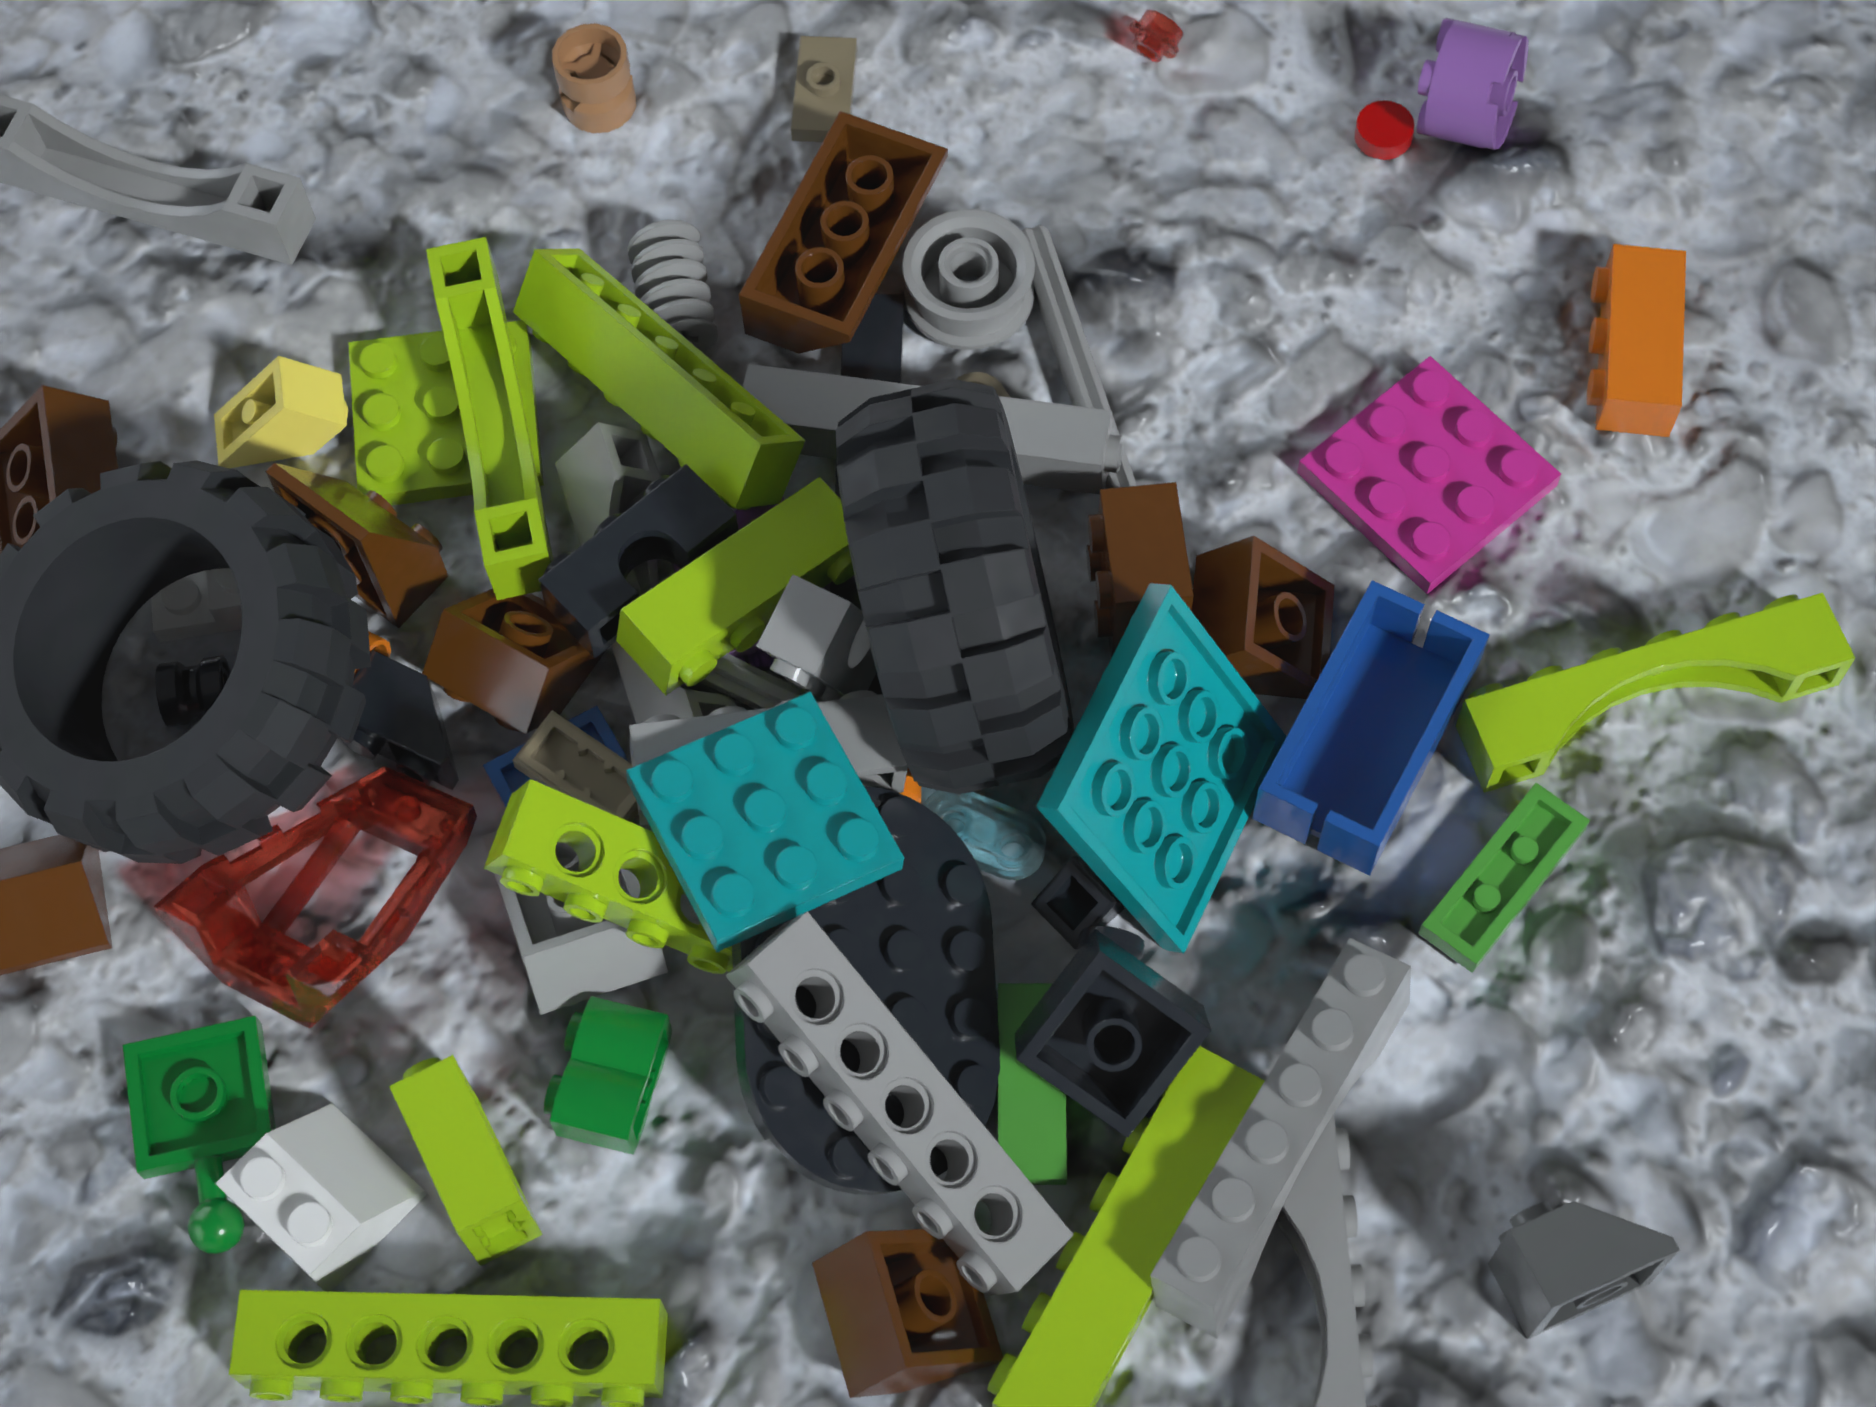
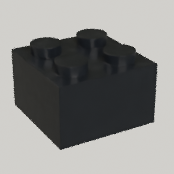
[1014,929,1212,1138]

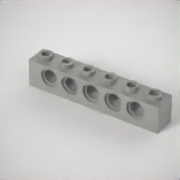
[725,911,1073,1296]

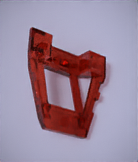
[154,766,477,1029]

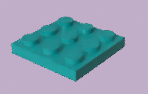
[626,692,904,953]

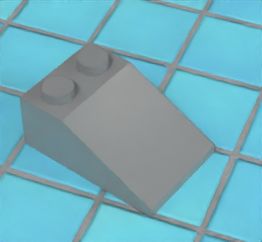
[482,830,668,1015]

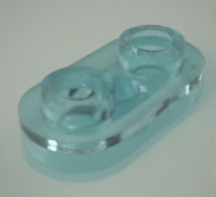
[923,790,1046,880]

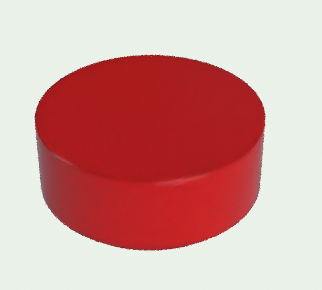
[1354,100,1415,160]

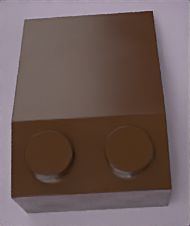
[265,463,448,628]

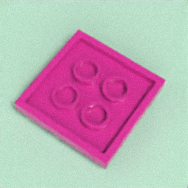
[1297,356,1561,594]

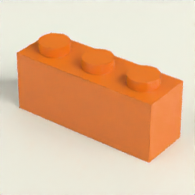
[1587,244,1686,437]

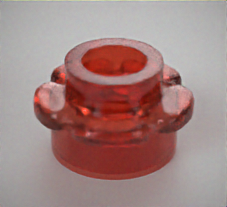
[1129,10,1184,62]

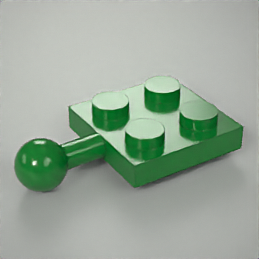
[122,1015,276,1254]

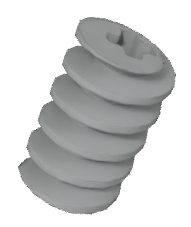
[627,219,719,352]

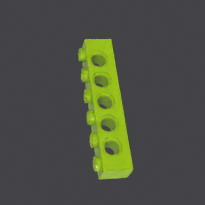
[483,779,733,974]
[229,1290,668,1407]

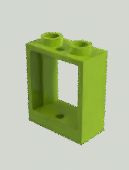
[389,1055,543,1266]

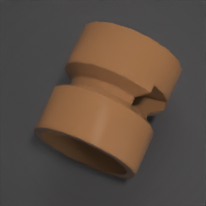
[552,23,636,134]

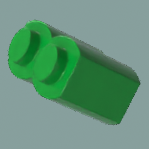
[544,996,673,1155]

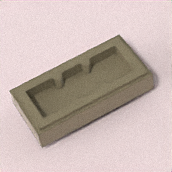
[791,36,858,142]
[512,710,639,822]

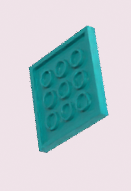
[1036,583,1287,954]

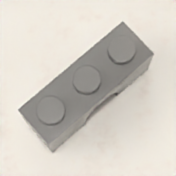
[756,574,877,701]

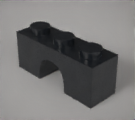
[538,464,738,658]

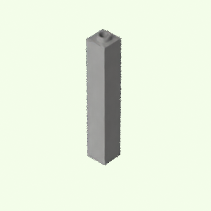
[743,364,1123,494]

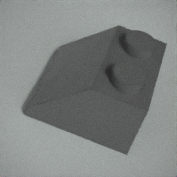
[1488,1201,1680,1340]

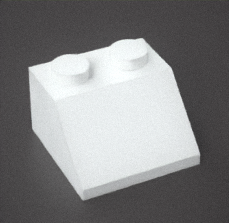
[215,1103,427,1292]

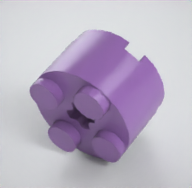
[1417,18,1528,150]

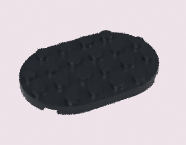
[732,786,1000,1195]

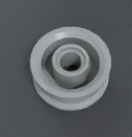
[902,209,1035,350]

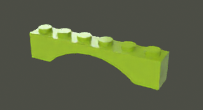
[426,237,554,600]
[1455,592,1856,793]

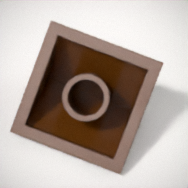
[0,834,113,975]

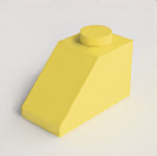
[214,356,348,468]

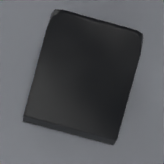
[1031,856,1126,950]

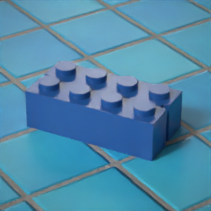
[1252,580,1490,876]

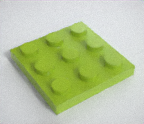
[348,320,544,506]

